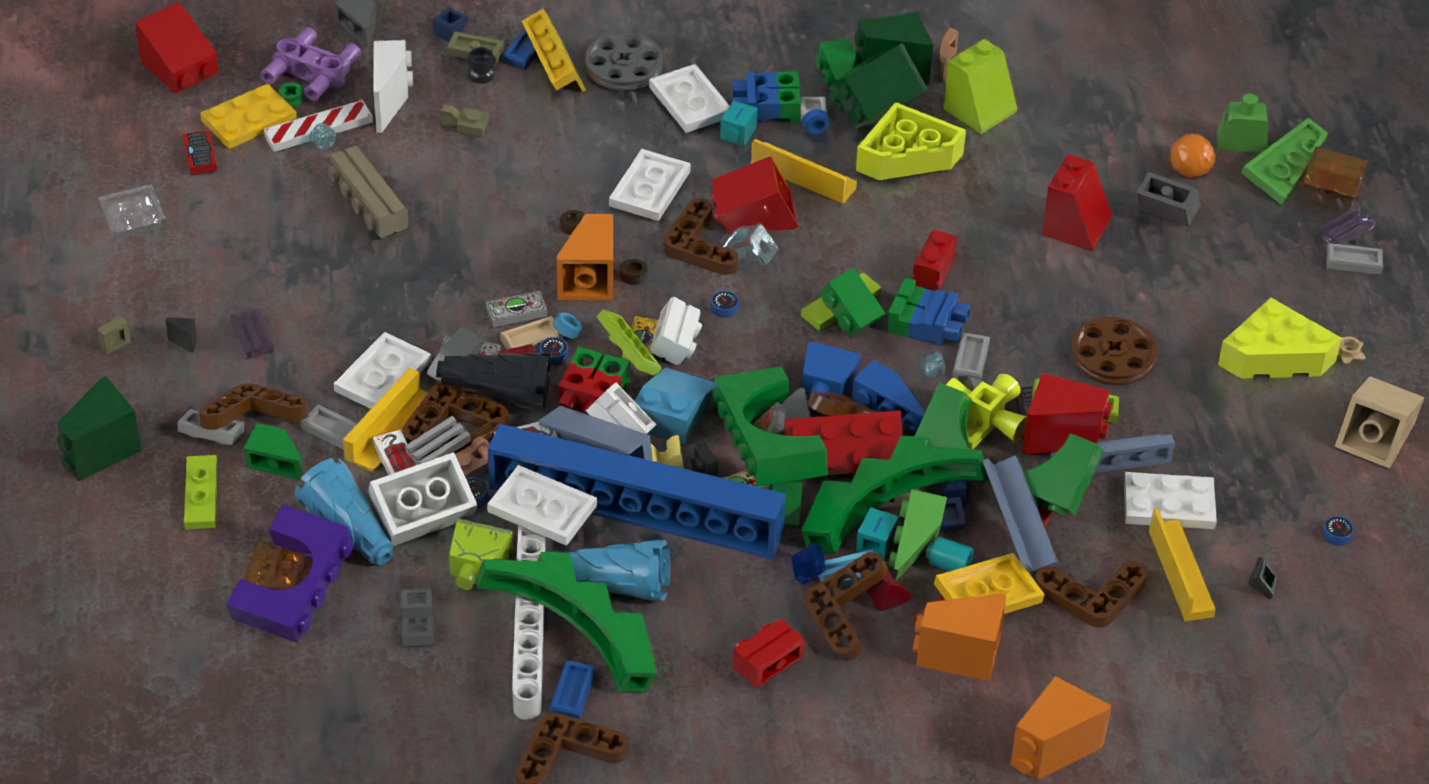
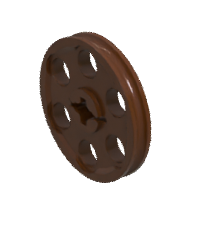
[1071,317,1157,385]

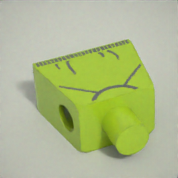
[449,519,513,590]

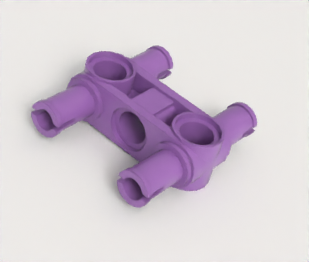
[260,27,361,101]

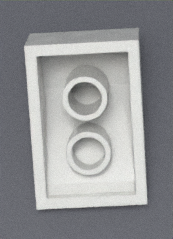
[374,40,413,133]

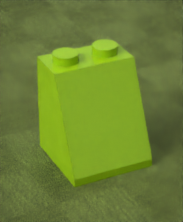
[943,38,1017,134]

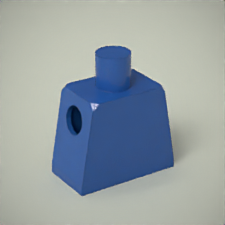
[802,341,861,401]

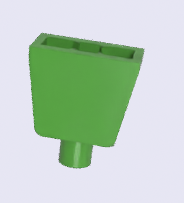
[1216,94,1268,153]

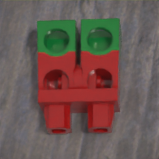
[557,346,630,415]

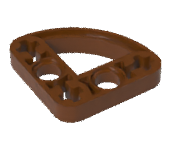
[402,383,508,454]

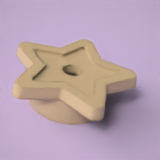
[1337,337,1366,365]

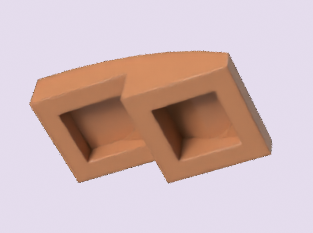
[938,28,959,82]

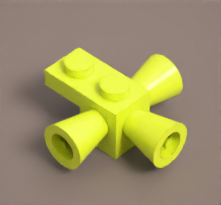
[946,374,1027,450]

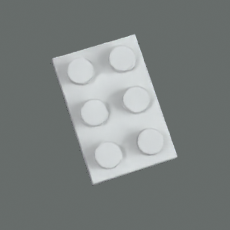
[649,64,729,133]
[609,149,691,221]
[334,332,432,409]
[487,465,597,546]
[1124,472,1217,529]

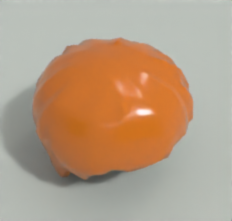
[1170,133,1215,178]

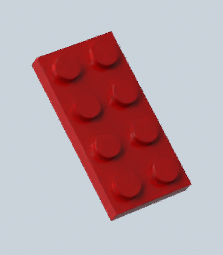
[783,411,903,476]

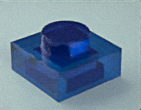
[791,542,827,585]

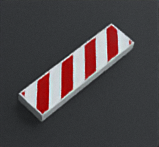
[264,100,373,152]

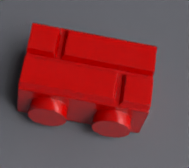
[912,229,958,291]
[732,618,805,689]

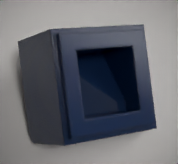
[433,7,469,42]
[939,480,968,509]

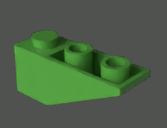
[888,489,947,581]

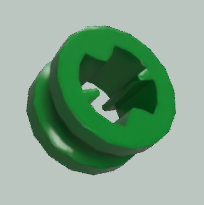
[279,83,303,107]

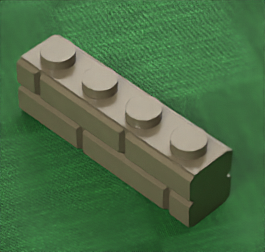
[327,145,409,238]

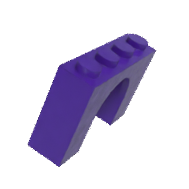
[226,505,353,642]

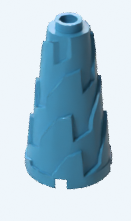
[294,458,393,565]
[562,540,670,601]

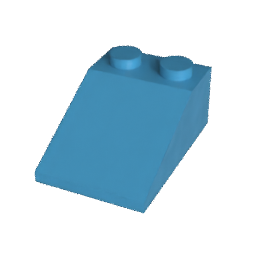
[634,367,715,445]

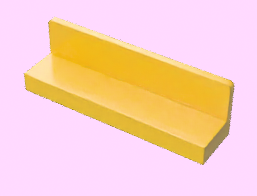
[521,9,586,92]
[751,139,857,204]
[343,368,429,472]
[1149,508,1216,622]

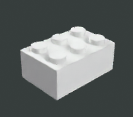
[367,452,477,546]

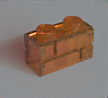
[1304,146,1368,198]

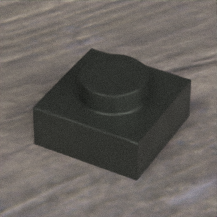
[691,441,718,477]

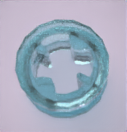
[310,123,337,150]
[920,350,946,379]

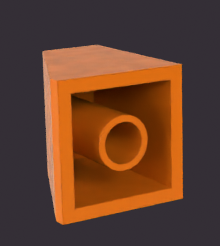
[557,214,613,300]
[912,594,1007,681]
[1010,676,1111,780]

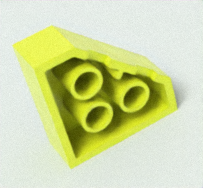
[856,102,966,180]
[1218,298,1342,379]

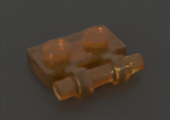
[243,540,307,590]

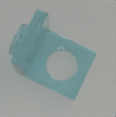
[724,223,779,265]

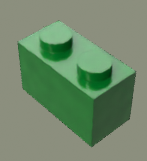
[819,267,885,338]

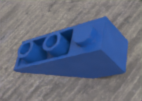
[852,360,925,434]

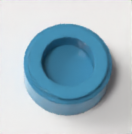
[553,313,583,338]

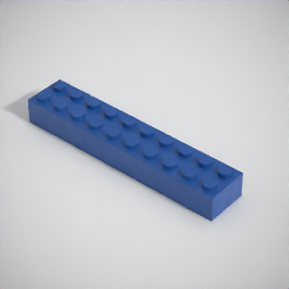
[488,424,786,560]

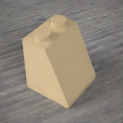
[1335,376,1424,468]

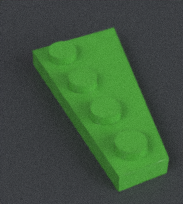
[1241,118,1328,205]

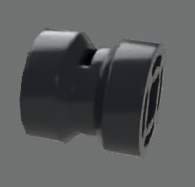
[468,47,494,84]

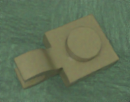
[441,104,489,137]

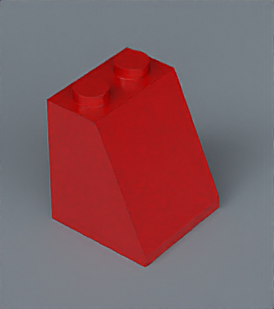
[135,1,219,94]
[1041,154,1112,251]
[710,156,798,234]
[1021,373,1113,454]

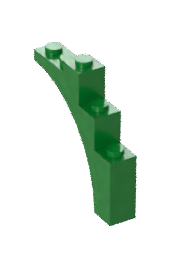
[801,436,987,554]
[475,551,657,692]

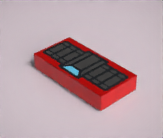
[182,130,217,175]

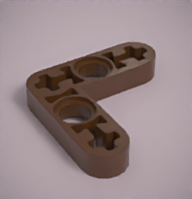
[664,198,738,275]
[199,383,309,429]
[807,391,907,436]
[805,552,888,661]
[1035,562,1147,628]
[515,713,628,784]

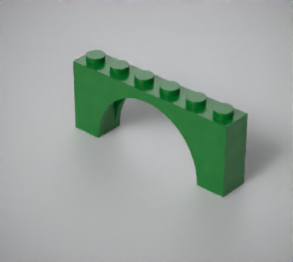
[711,366,828,487]
[914,382,1103,516]

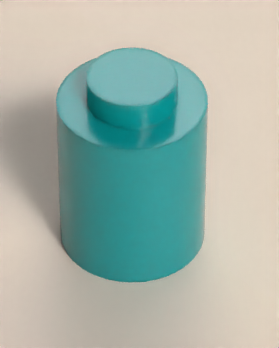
[925,537,974,572]

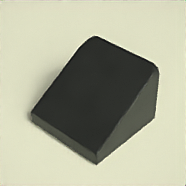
[165,317,197,353]

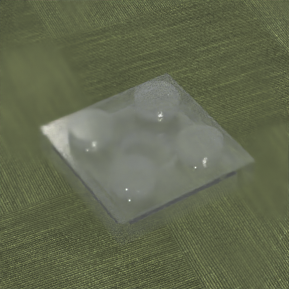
[98,184,167,240]

